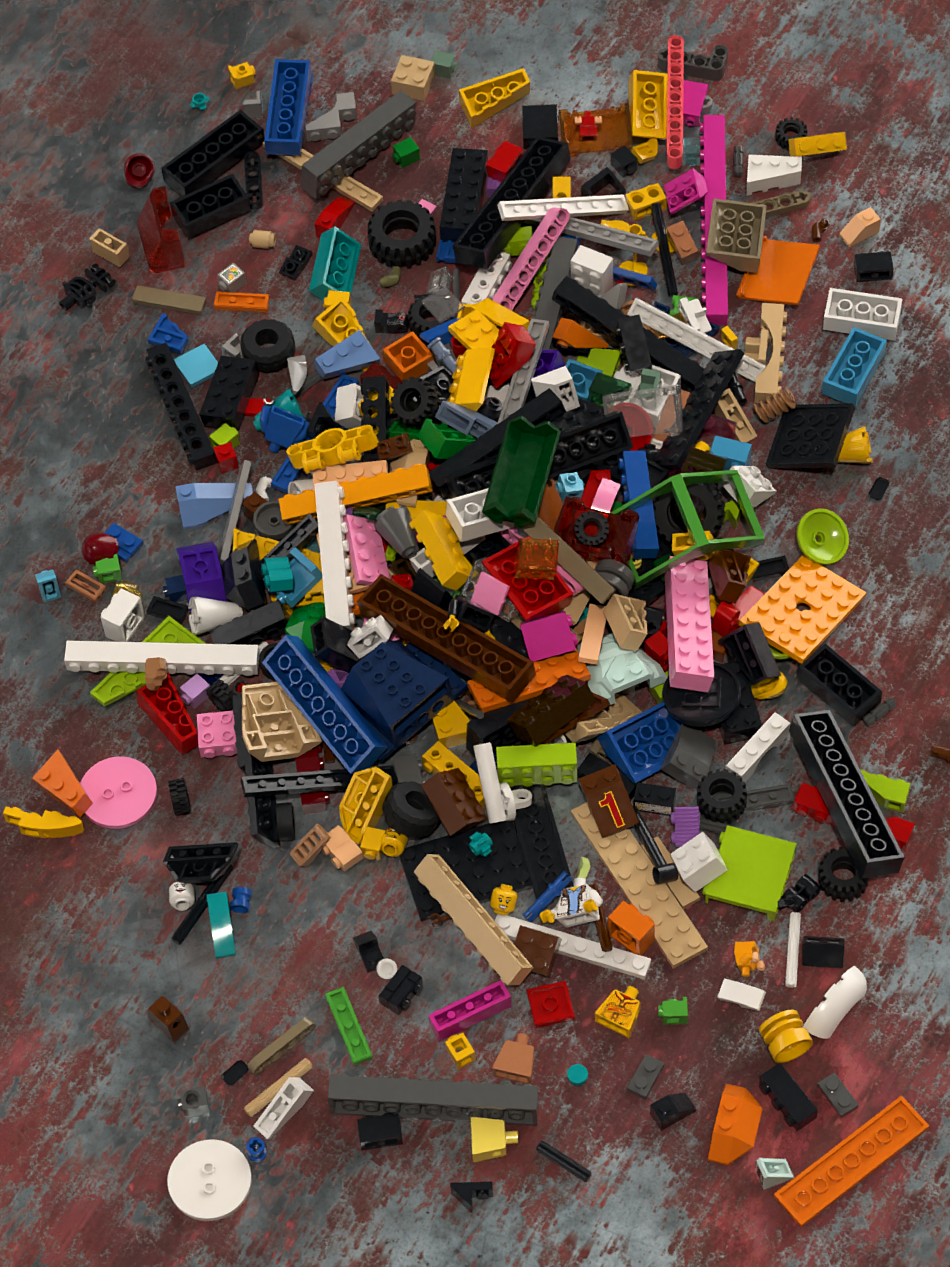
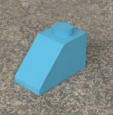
[35,570,61,603]

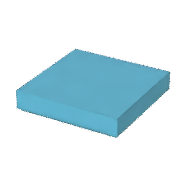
[174,344,218,388]

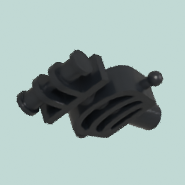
[59,263,116,310]

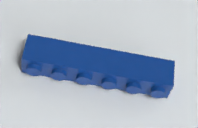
[618,451,659,559]

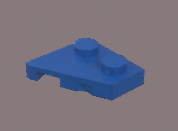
[148,313,189,354]

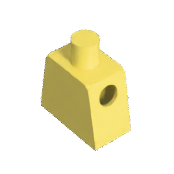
[471,1117,518,1162]

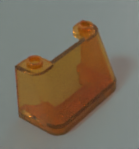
[558,103,633,157]

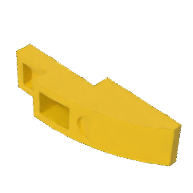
[3,807,84,838]

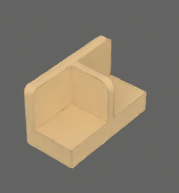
[744,329,769,365]

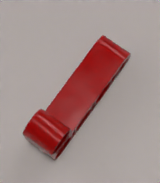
[711,585,765,637]

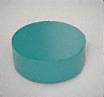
[567,1064,588,1086]

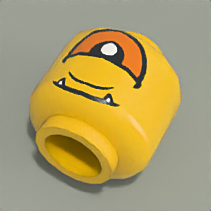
[381,828,408,857]

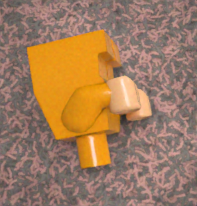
[734,941,765,977]

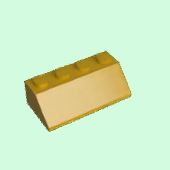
[447,348,495,411]

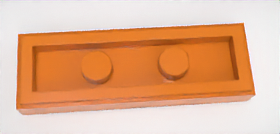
[214,291,270,313]

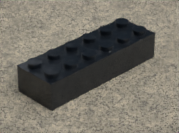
[161,109,265,197]
[439,148,488,242]

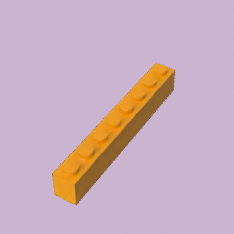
[279,464,433,525]

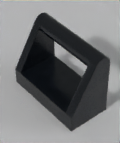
[581,167,626,197]

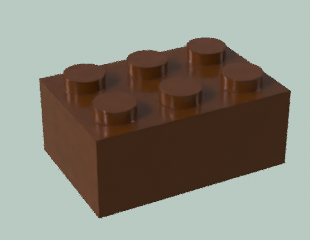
[421,768,488,836]

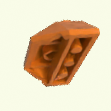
[708,1084,763,1165]

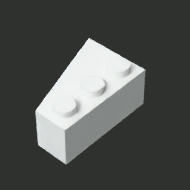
[746,155,802,196]

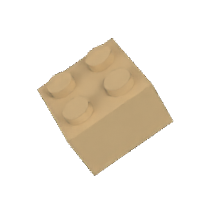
[391,55,435,101]

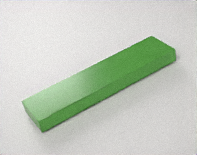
[325,987,373,1066]

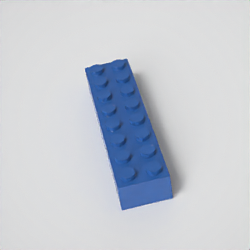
[262,635,388,774]

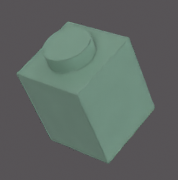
[431,50,458,78]

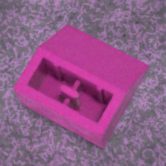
[664,168,708,214]

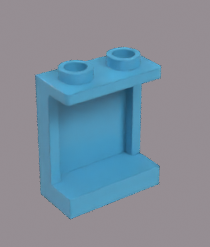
[263,547,322,608]

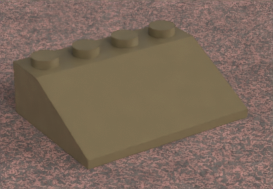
[706,198,767,273]

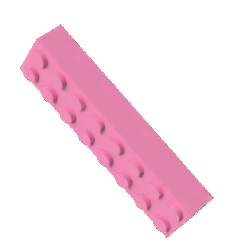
[664,556,714,692]

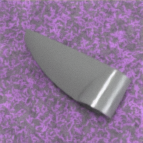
[287,355,308,395]

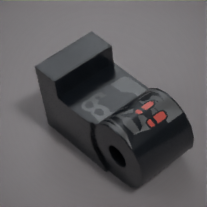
[374,309,409,334]

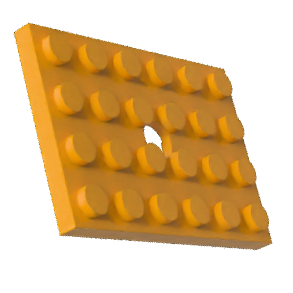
[739,555,867,664]

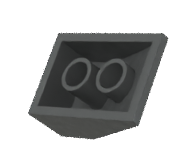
[660,723,716,789]

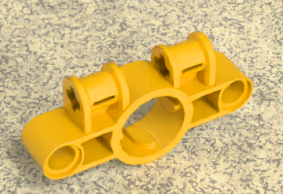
[286,425,379,474]

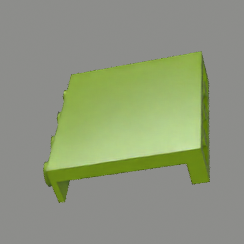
[702,825,797,921]

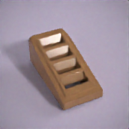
[289,824,331,867]

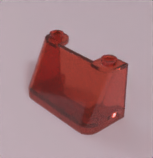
[137,186,185,273]
[553,496,640,567]

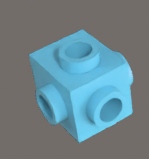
[555,472,584,504]

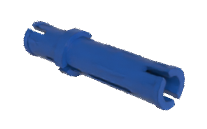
[522,871,573,923]

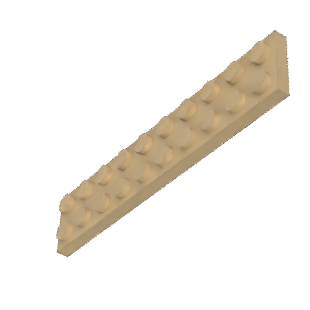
[571,802,708,969]

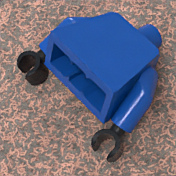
[260,394,311,453]

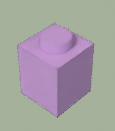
[180,674,210,709]

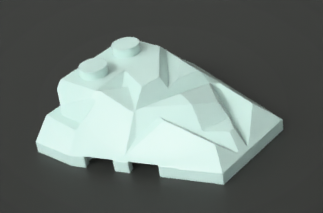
[585,633,668,705]

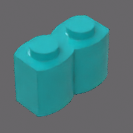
[261,556,293,592]

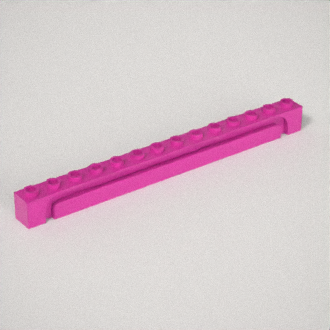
[700,115,728,325]

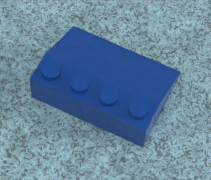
[597,702,681,784]

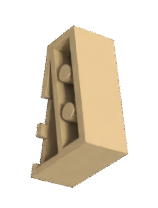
[603,594,647,652]

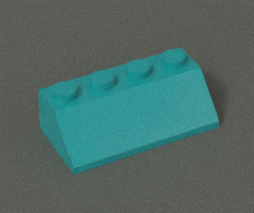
[309,226,361,300]

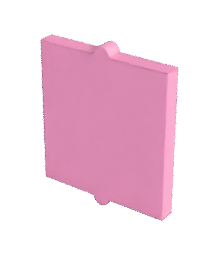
[471,572,510,616]

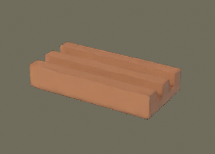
[65,569,107,603]

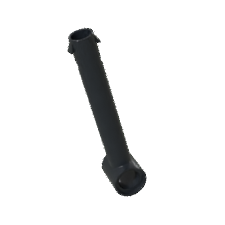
[633,806,678,884]

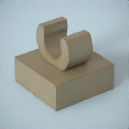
[585,735,607,760]

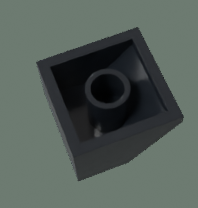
[411,568,454,612]

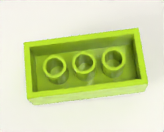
[496,743,577,787]

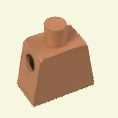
[492,1033,534,1084]

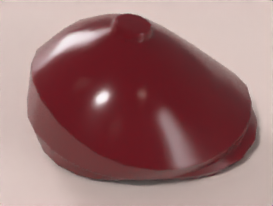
[124,153,155,188]
[81,533,118,564]

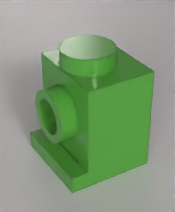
[93,554,122,584]
[658,997,688,1025]

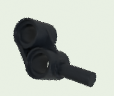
[777,874,822,912]

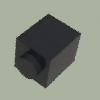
[611,145,637,178]

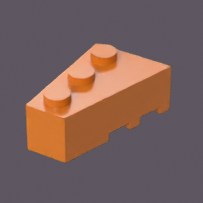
[32,749,93,818]

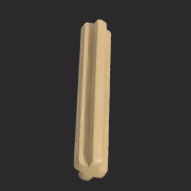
[244,1058,312,1117]

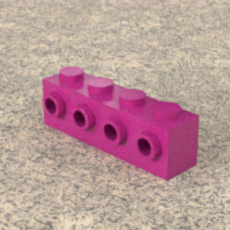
[428,980,512,1042]

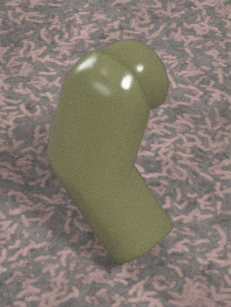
[380,266,402,287]

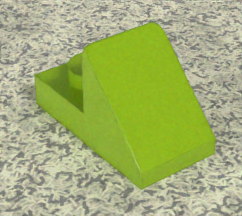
[723,499,742,530]

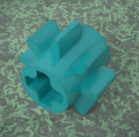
[468,832,493,857]

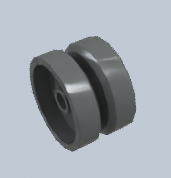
[253,501,296,541]
[587,559,635,605]

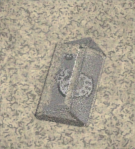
[426,267,452,296]

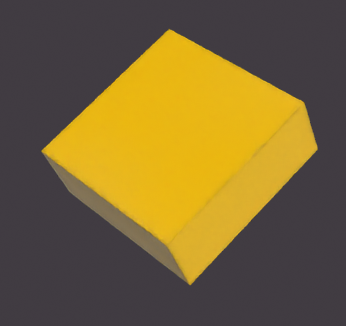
[721,326,738,349]

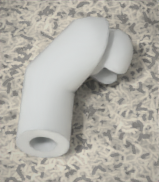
[256,476,272,501]

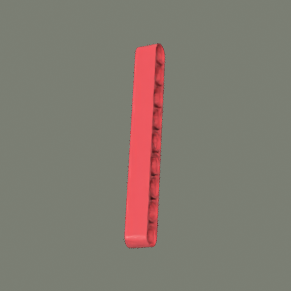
[667,35,684,169]

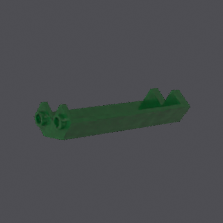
[482,416,561,528]

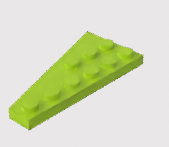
[90,616,206,707]

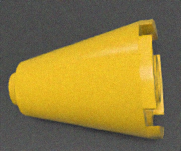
[838,426,872,464]

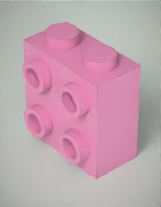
[197,711,237,758]

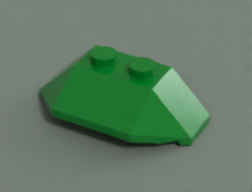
[285,602,326,652]

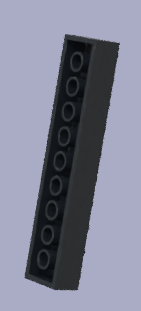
[453,136,571,269]
[444,411,633,499]
[789,710,904,878]

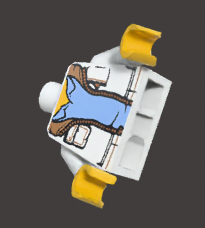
[540,878,603,928]

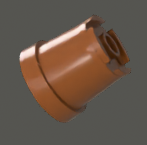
[537,479,573,531]

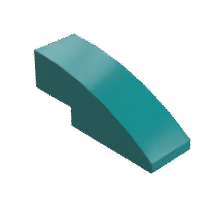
[207,891,236,959]

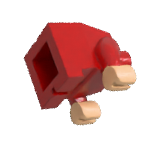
[575,110,602,142]

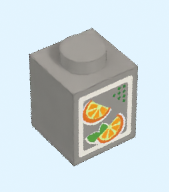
[217,263,247,293]

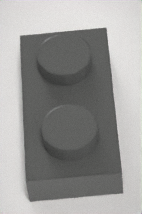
[627,1054,664,1100]
[817,1072,859,1118]

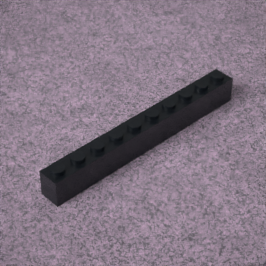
[552,275,704,392]

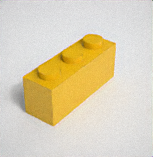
[788,132,847,157]

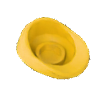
[751,671,787,699]

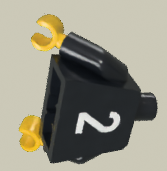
[443,595,495,639]

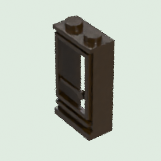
[671,445,728,523]

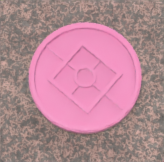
[80,757,157,829]

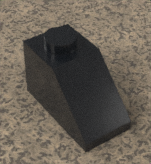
[650,1093,697,1131]

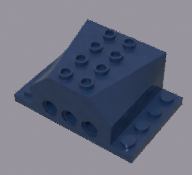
[341,640,468,762]

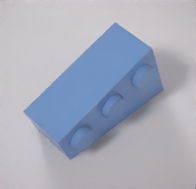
[313,330,380,380]

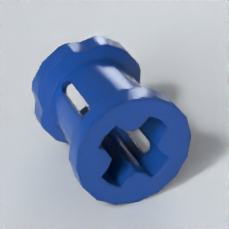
[246,1137,267,1162]

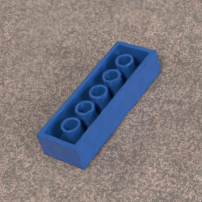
[264,59,311,156]

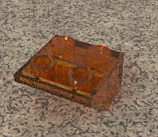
[515,537,559,580]

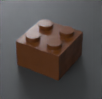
[514,925,562,978]

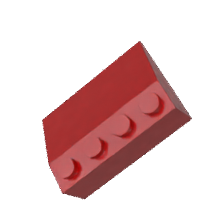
[482,536,574,621]

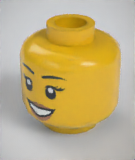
[490,884,518,915]

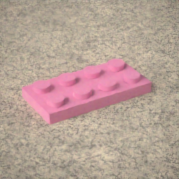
[343,514,390,586]

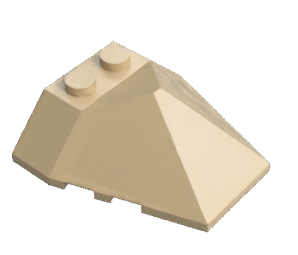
[242,682,322,762]
[564,693,642,743]

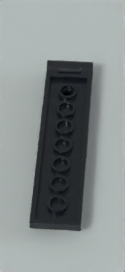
[232,680,280,848]

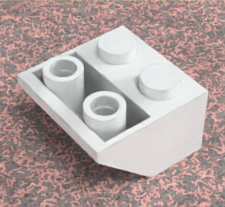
[531,366,580,412]
[720,466,777,508]

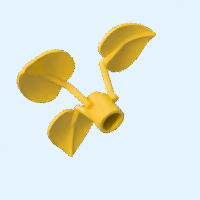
[601,220,674,286]

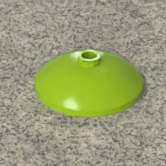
[797,508,849,565]

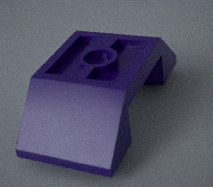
[176,542,227,613]

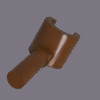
[429,913,452,928]

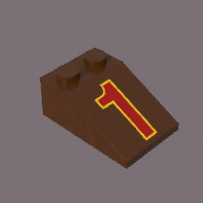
[579,764,639,839]

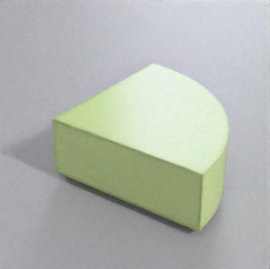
[577,857,591,880]

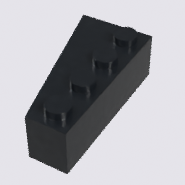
[209,600,291,646]

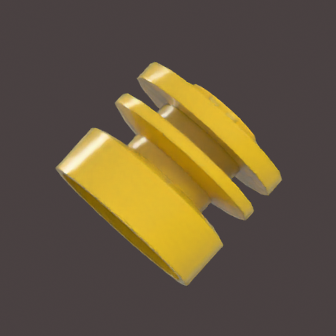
[759,1010,813,1063]

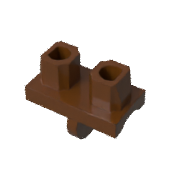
[377,433,413,461]

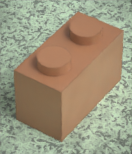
[667,220,698,266]

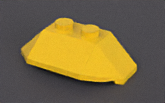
[339,766,392,845]

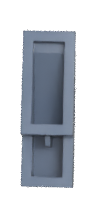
[435,400,498,438]

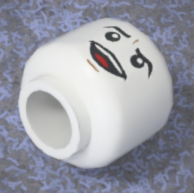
[169,882,195,911]

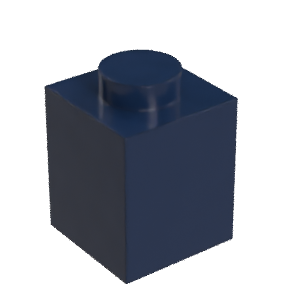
[163,575,187,603]

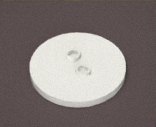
[168,1140,252,1221]

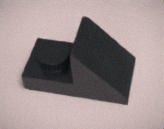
[306,402,339,439]
[353,931,384,973]
[450,1181,493,1213]

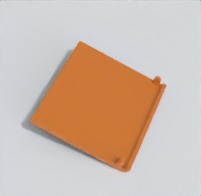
[736,236,820,305]

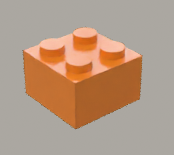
[383,331,434,383]
[608,900,655,956]

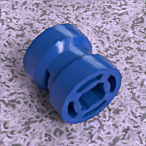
[230,887,252,914]

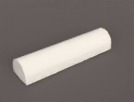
[473,742,506,824]

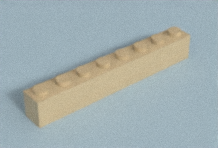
[414,854,534,985]

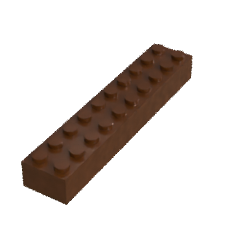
[357,574,536,703]

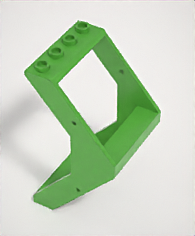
[608,470,765,589]

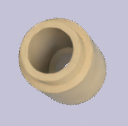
[249,230,276,249]

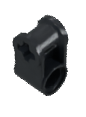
[643,606,665,642]

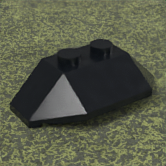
[221,539,266,611]
[163,842,238,883]

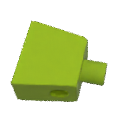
[577,348,621,389]

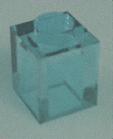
[682,138,701,166]

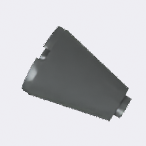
[374,505,419,559]

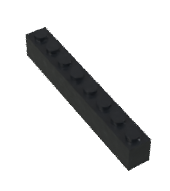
[429,388,566,498]

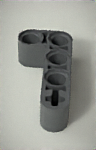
[658,45,728,81]

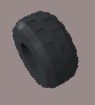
[240,319,295,372]
[382,781,441,838]

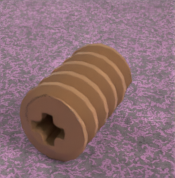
[754,386,796,423]

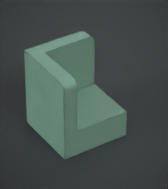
[638,368,661,400]

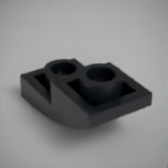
[279,245,313,279]

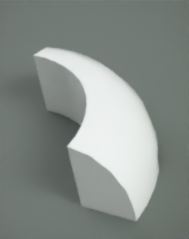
[802,966,867,1039]

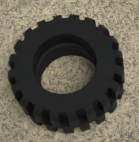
[367,200,436,269]
[653,483,726,543]

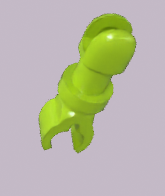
[531,277,544,309]

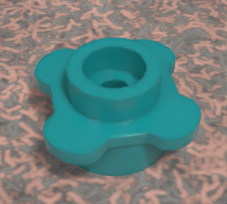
[190,93,210,110]

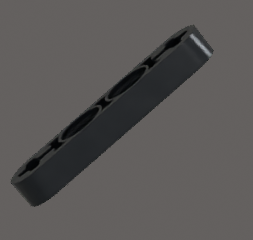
[244,151,263,210]

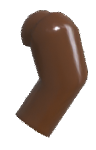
[812,218,830,243]

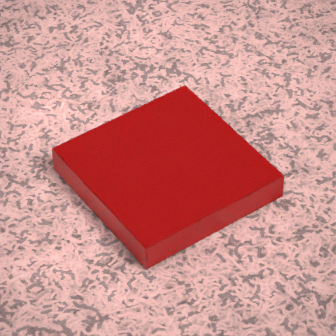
[526,980,575,1029]

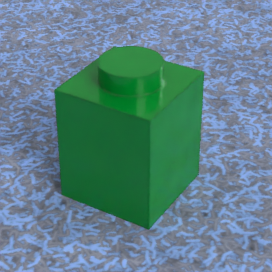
[392,137,420,168]

